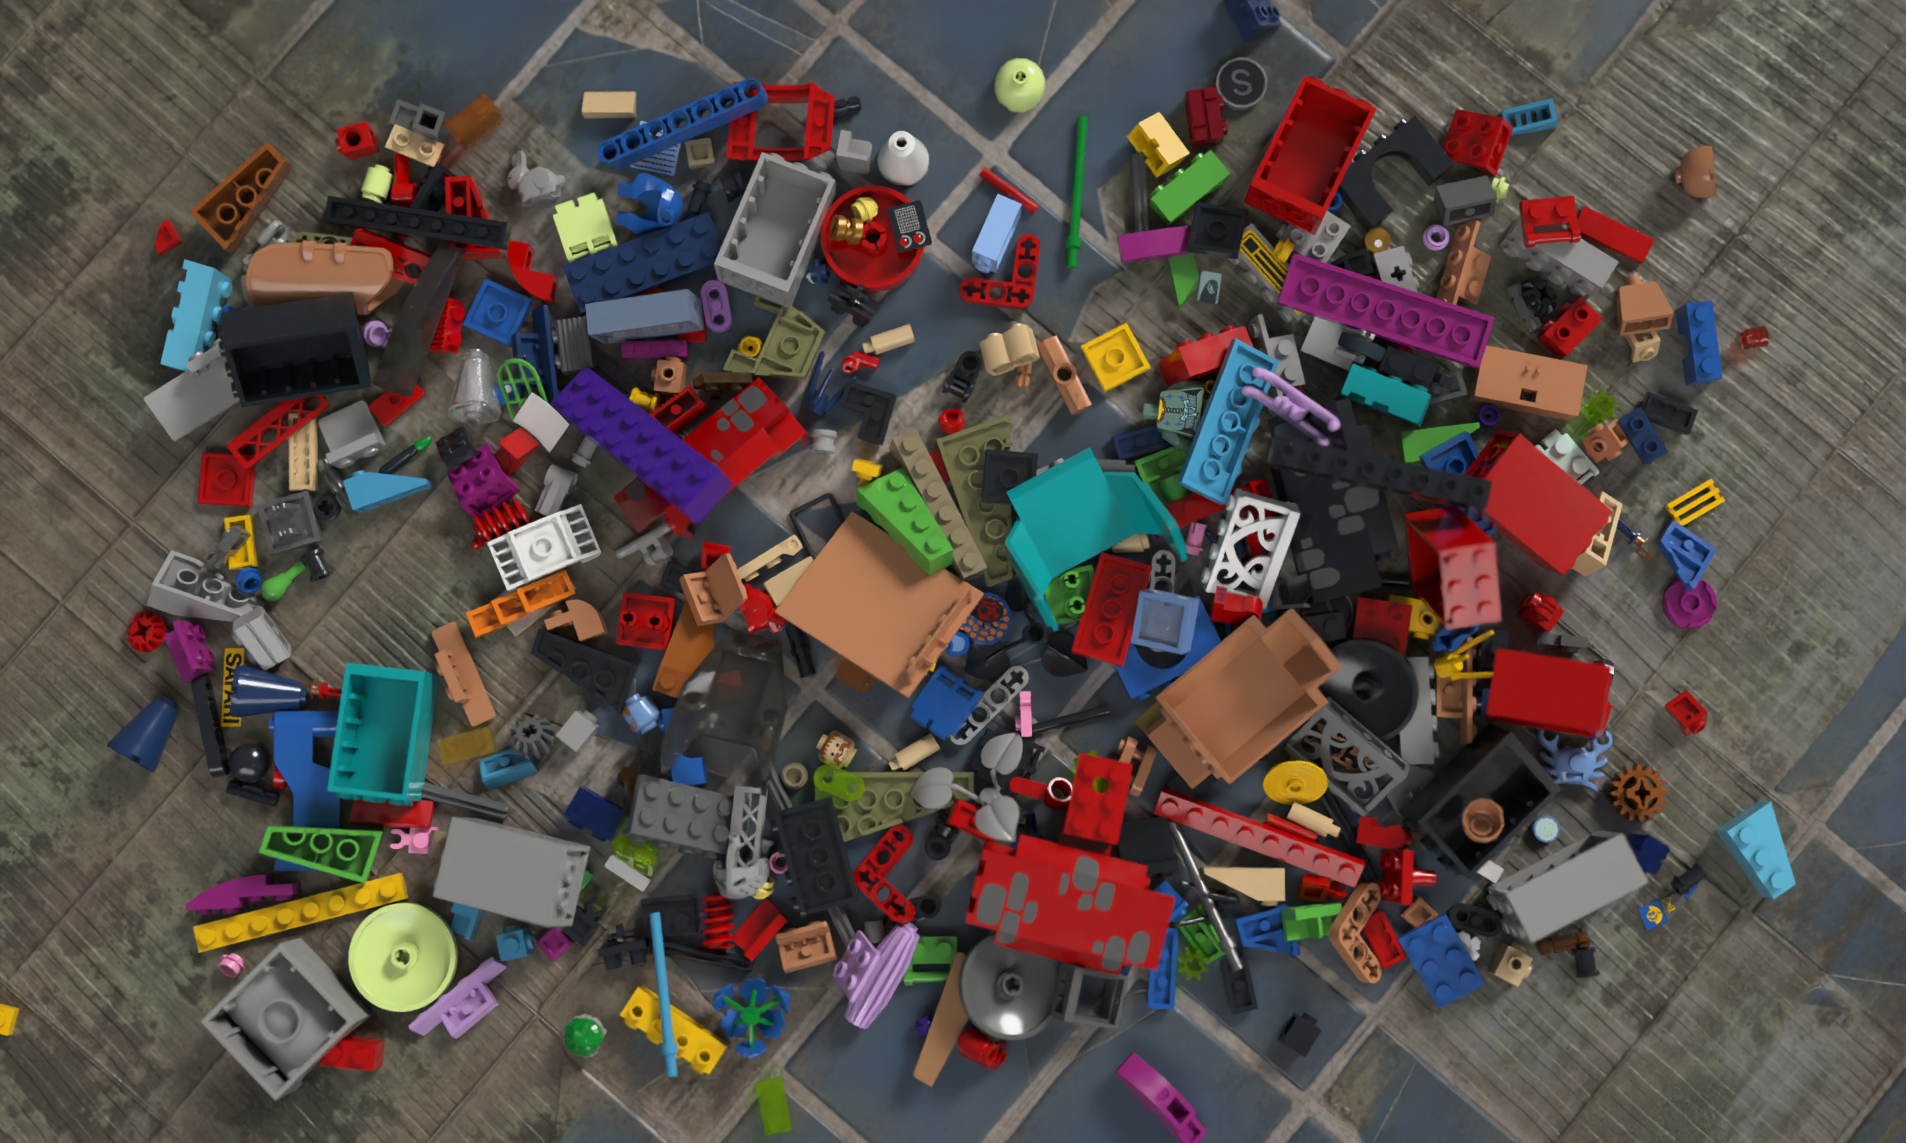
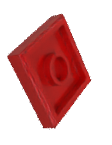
[197,452,256,508]

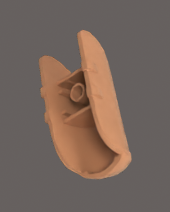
[240,240,409,315]

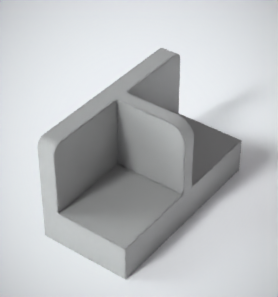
[836,130,872,175]

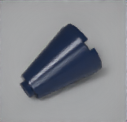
[231,665,307,718]
[107,696,179,773]

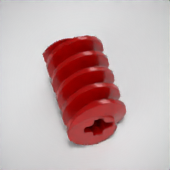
[472,497,531,547]
[700,892,735,948]

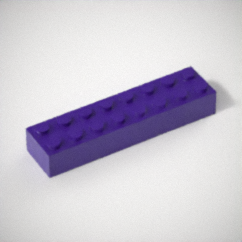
[550,366,733,525]

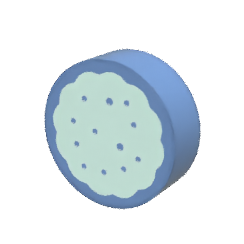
[1531,816,1560,843]

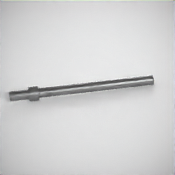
[1169,821,1243,972]

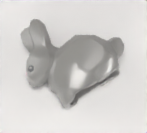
[508,150,566,207]

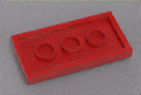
[1071,552,1152,667]

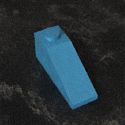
[343,470,434,513]

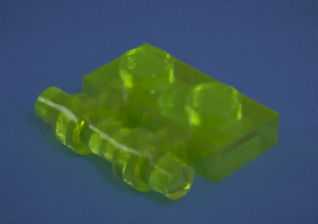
[612,837,658,878]

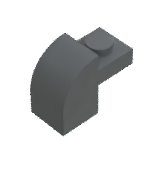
[389,99,447,142]

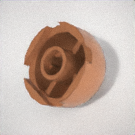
[1675,145,1717,198]

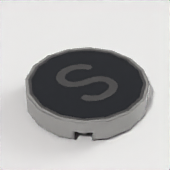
[1215,58,1267,110]

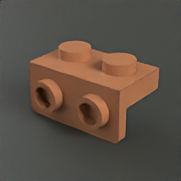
[775,921,837,974]

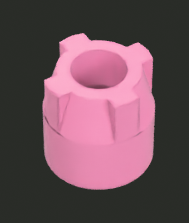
[769,852,788,874]

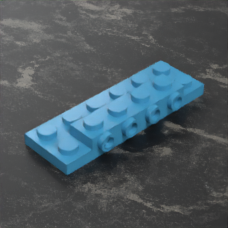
[1177,339,1279,505]

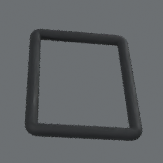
[789,493,845,560]

